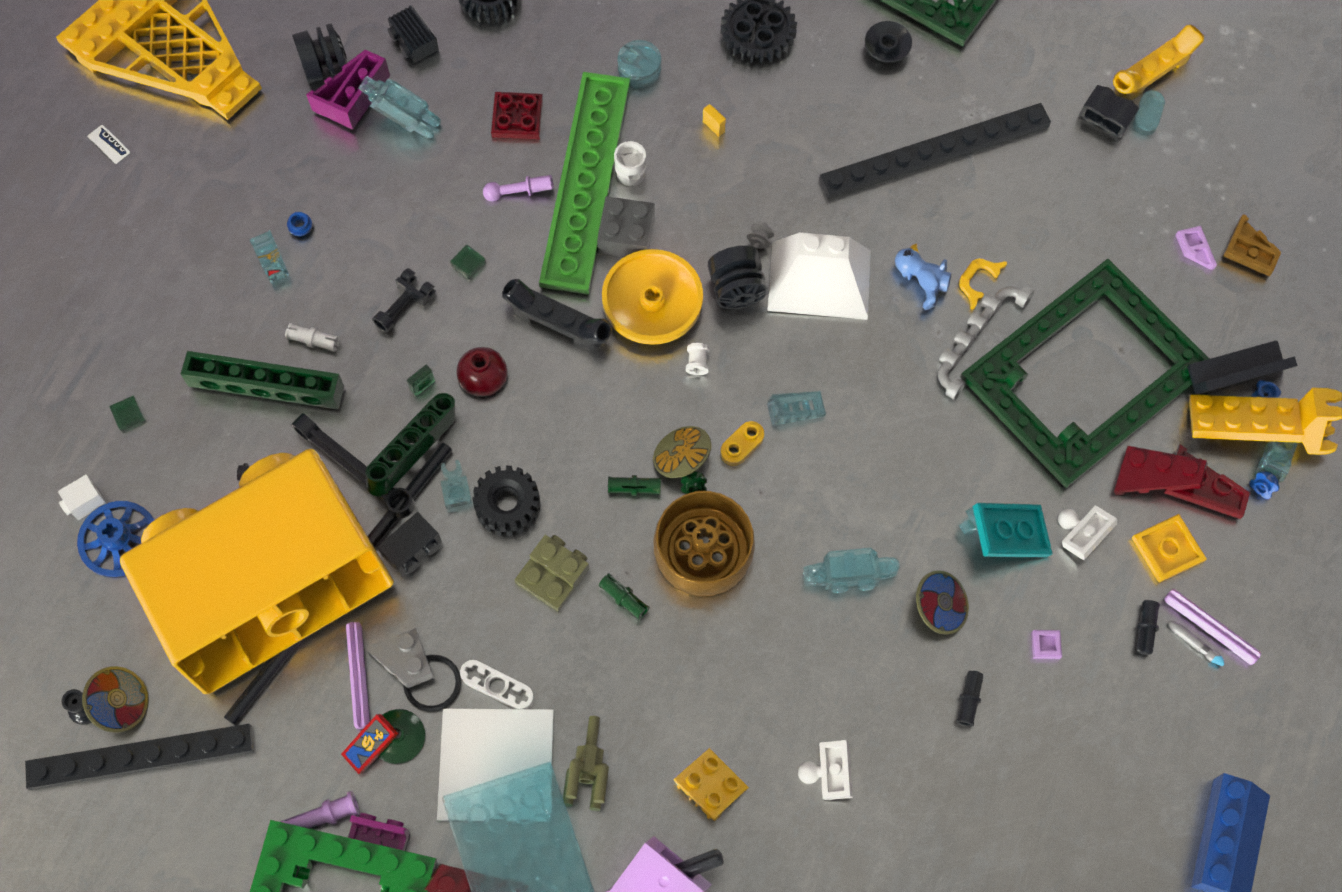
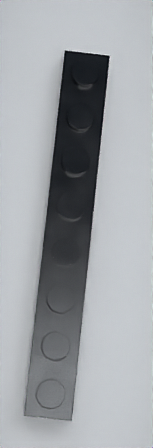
[25,724,254,790]

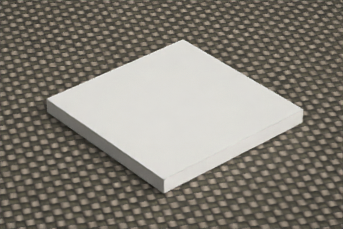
[437,709,554,823]

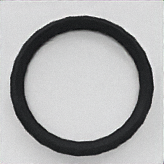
[403,655,461,711]

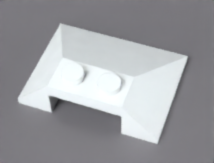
[767,232,871,320]

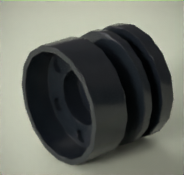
[292,23,347,84]
[707,246,768,309]

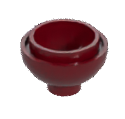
[456,347,508,396]

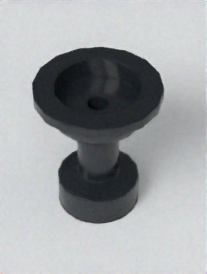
[62,689,92,725]

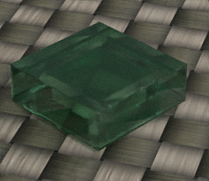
[450,244,486,279]
[406,364,435,396]
[109,395,145,430]

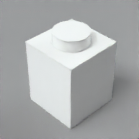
[58,475,106,521]

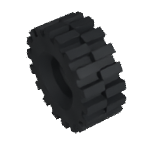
[472,465,541,536]

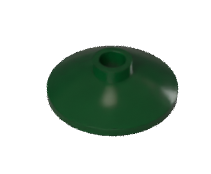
[378,709,426,764]

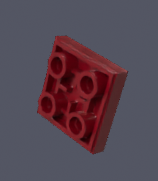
[491,92,543,140]

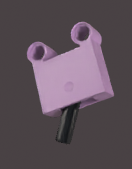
[605,836,724,892]

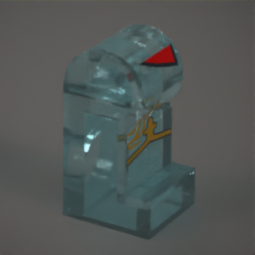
[249,231,290,283]

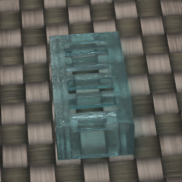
[767,391,826,425]

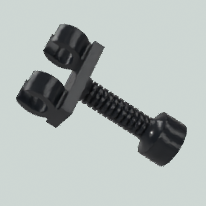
[372,268,436,332]

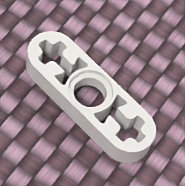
[460,660,534,709]

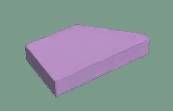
[1175,226,1217,270]

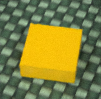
[703,104,726,137]

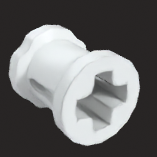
[686,343,710,375]

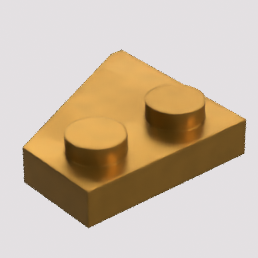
[1223,214,1281,276]

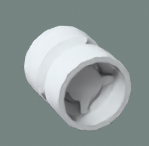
[614,141,646,186]

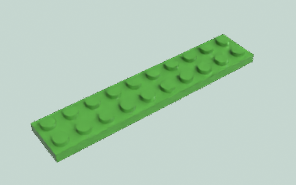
[539,72,630,294]

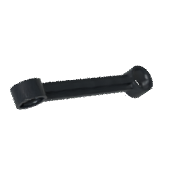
[291,413,415,518]

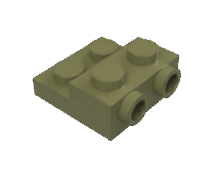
[514,535,589,612]

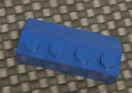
[1191,773,1270,892]

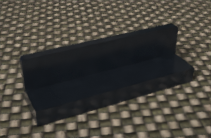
[1187,340,1298,395]

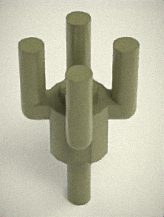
[562,716,609,811]

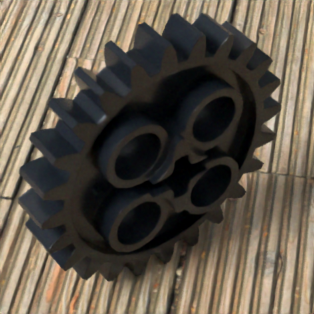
[720,0,797,63]

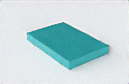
[972,503,1053,557]

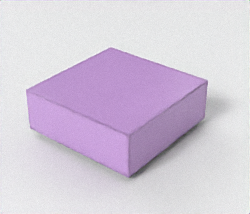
[1031,630,1062,659]

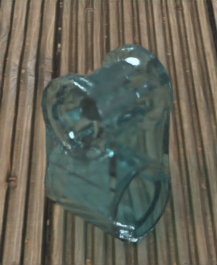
[1256,441,1298,482]

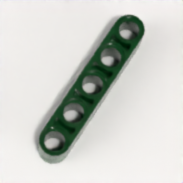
[365,393,455,496]

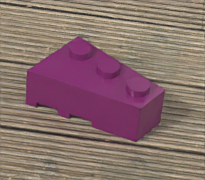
[306,50,390,129]

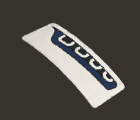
[87,125,130,164]

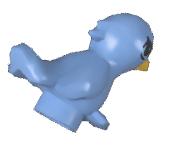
[895,243,952,310]

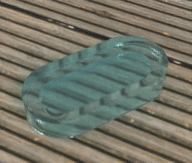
[1133,91,1165,135]

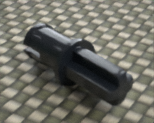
[1136,600,1160,655]
[957,671,984,727]

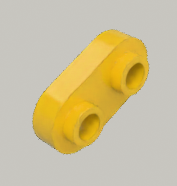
[720,421,764,466]

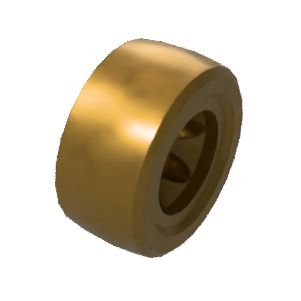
[653,491,755,596]

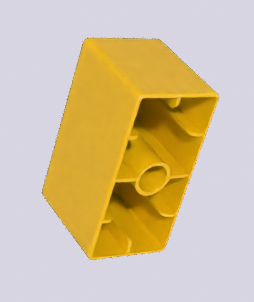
[120,449,394,694]

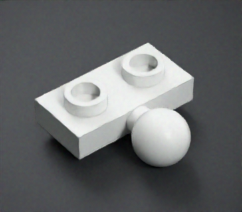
[1058,505,1117,560]
[798,740,853,800]

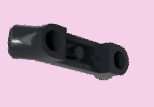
[502,279,612,350]

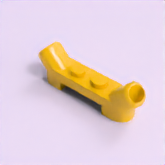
[1113,25,1204,100]

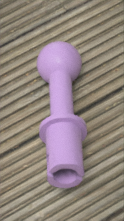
[483,175,554,201]

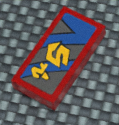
[341,714,399,774]

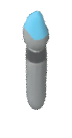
[1169,621,1224,666]

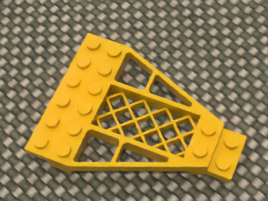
[56,0,262,120]

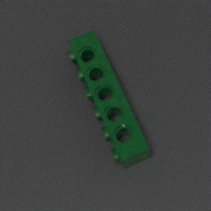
[181,351,344,409]

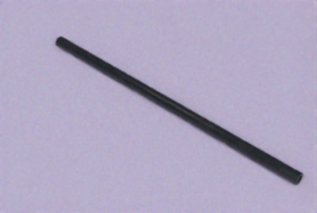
[224,442,452,725]

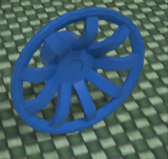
[77,501,154,577]

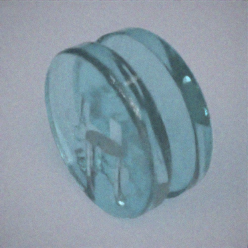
[617,40,661,87]

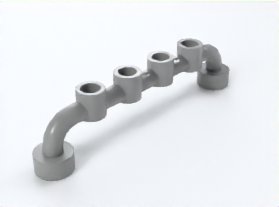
[938,286,1034,400]

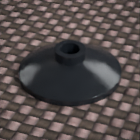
[865,21,912,62]

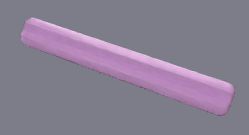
[1164,589,1261,665]
[346,622,370,729]

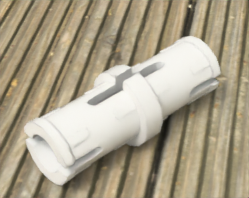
[285,323,339,352]

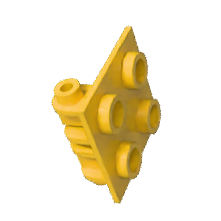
[674,748,749,822]

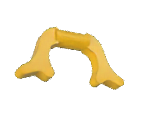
[959,258,1007,310]

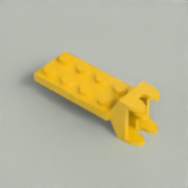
[1189,388,1342,455]

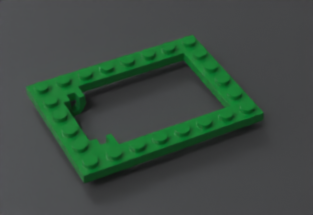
[250,820,437,892]

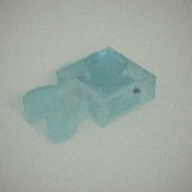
[440,460,472,509]

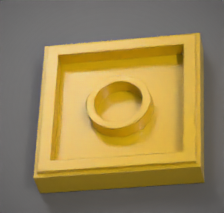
[1132,514,1207,583]

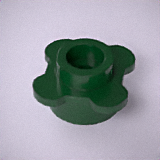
[681,471,707,494]

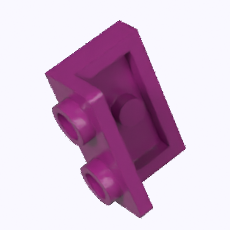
[348,813,410,851]

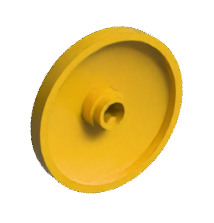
[602,249,703,345]

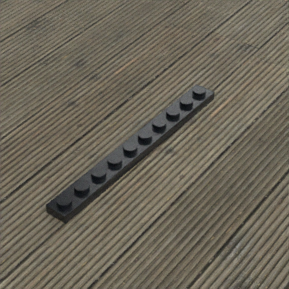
[819,103,1051,199]

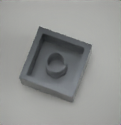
[597,196,655,257]

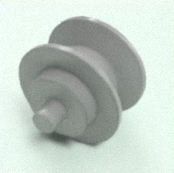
[747,222,774,249]

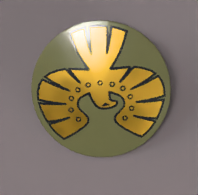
[653,426,711,478]

